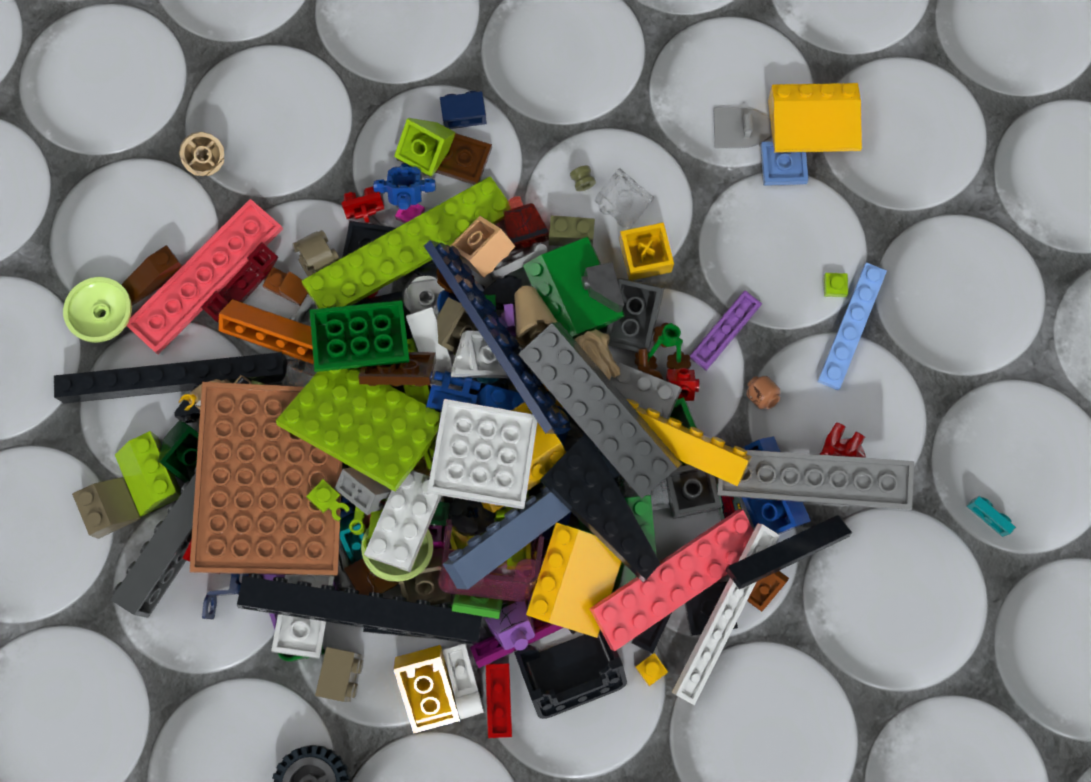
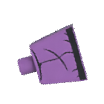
[484,595,536,650]

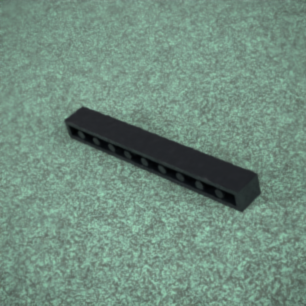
[54,352,289,404]
[237,573,482,645]

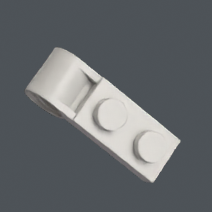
[442,644,484,719]

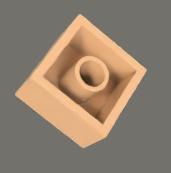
[450,216,515,278]

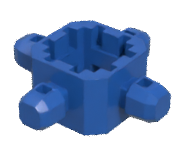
[373,163,436,210]

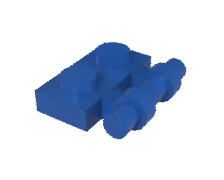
[426,371,481,412]

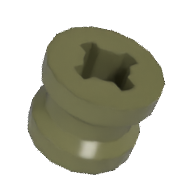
[570,165,596,192]

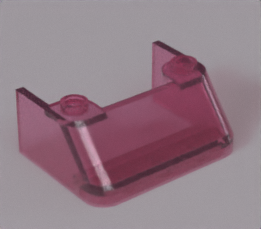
[438,519,544,602]

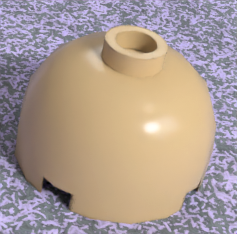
[179,132,224,176]

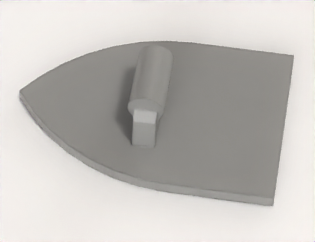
[714,107,772,148]

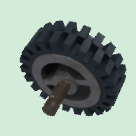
[272,745,350,782]

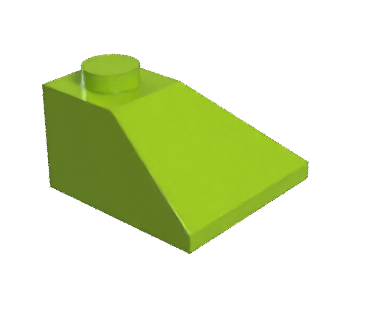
[394,118,456,177]

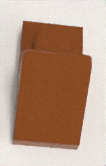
[262,267,308,306]
[747,571,789,612]

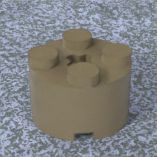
[292,230,340,277]

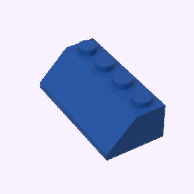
[742,436,811,535]

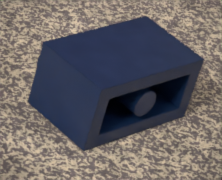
[440,91,487,129]

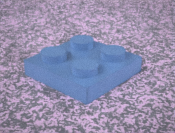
[760,142,808,186]

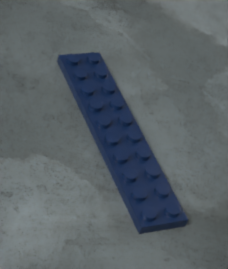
[424,240,572,434]

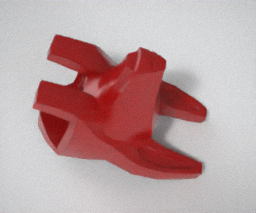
[819,422,866,458]

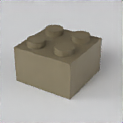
[315,647,364,702]

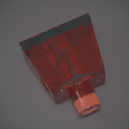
[504,196,549,252]

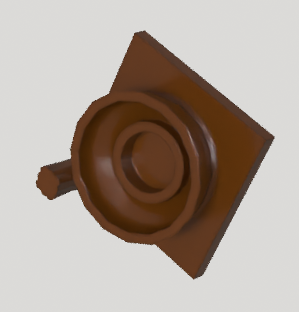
[344,558,399,596]

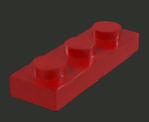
[486,663,512,738]

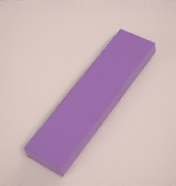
[690,290,762,371]

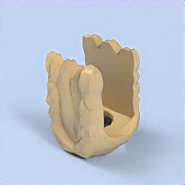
[574,329,621,380]

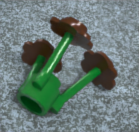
[634,323,691,370]

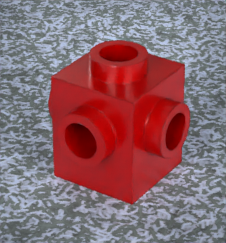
[666,368,699,401]

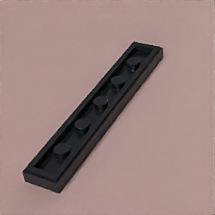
[726,515,852,590]

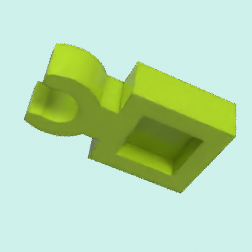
[306,479,350,522]

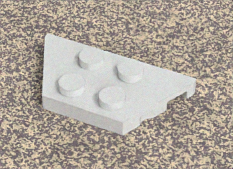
[451,331,509,378]

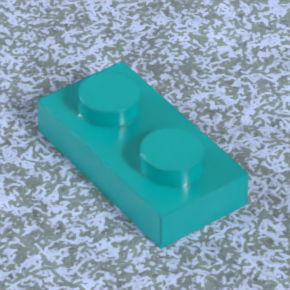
[967,496,1016,537]

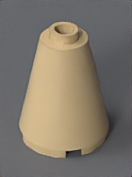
[514,286,557,349]

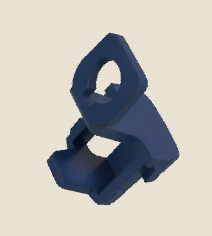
[202,574,249,620]

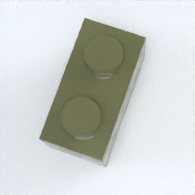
[549,215,595,246]

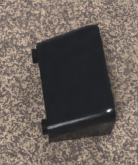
[514,630,627,719]

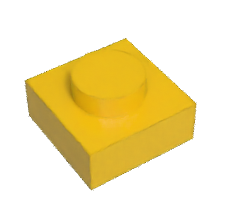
[635,653,668,686]

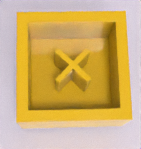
[619,222,674,280]

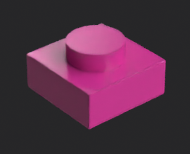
[395,204,425,223]

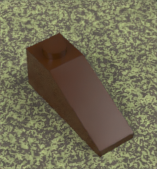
[121,245,182,306]

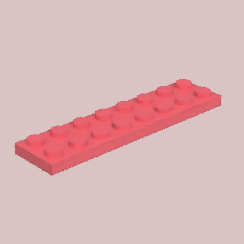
[127,199,283,355]
[589,509,754,651]

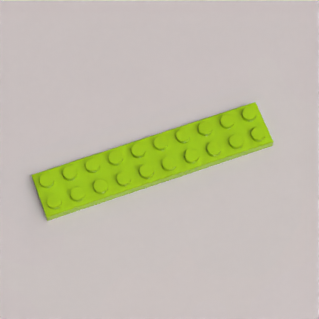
[302,176,514,309]

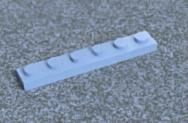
[817,262,887,390]

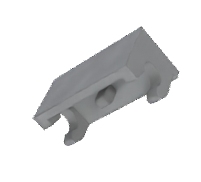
[335,467,391,515]

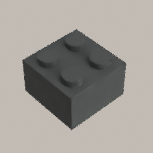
[664,465,721,519]

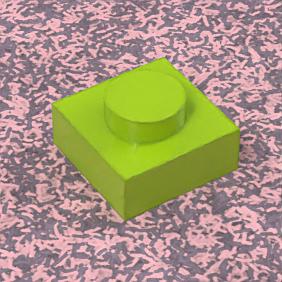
[824,273,848,297]

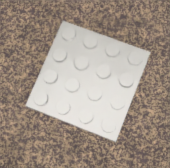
[427,399,537,509]

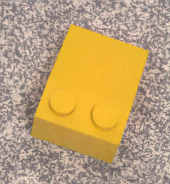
[394,645,460,733]

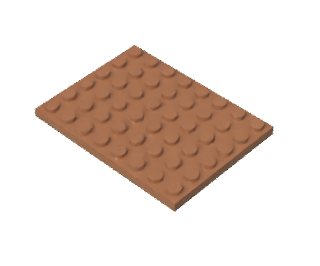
[189,382,342,576]

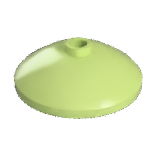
[63,277,132,343]
[361,527,433,582]

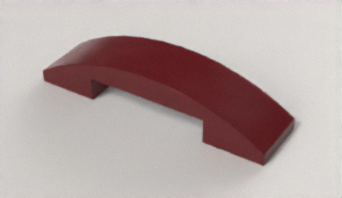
[201,242,278,322]

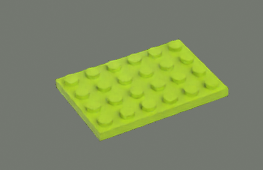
[276,368,441,492]

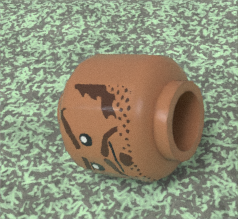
[746,376,781,409]

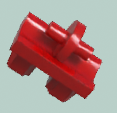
[341,186,385,223]

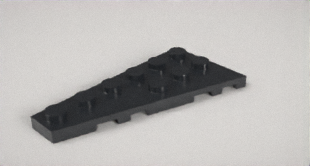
[540,433,661,582]

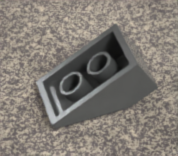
[606,278,664,353]

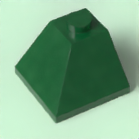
[158,420,199,483]

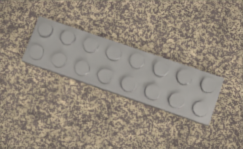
[717,450,914,510]

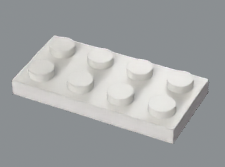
[364,471,442,572]
[271,575,334,659]

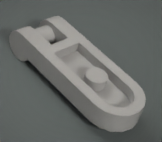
[490,242,548,280]

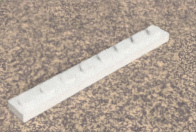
[672,523,780,705]

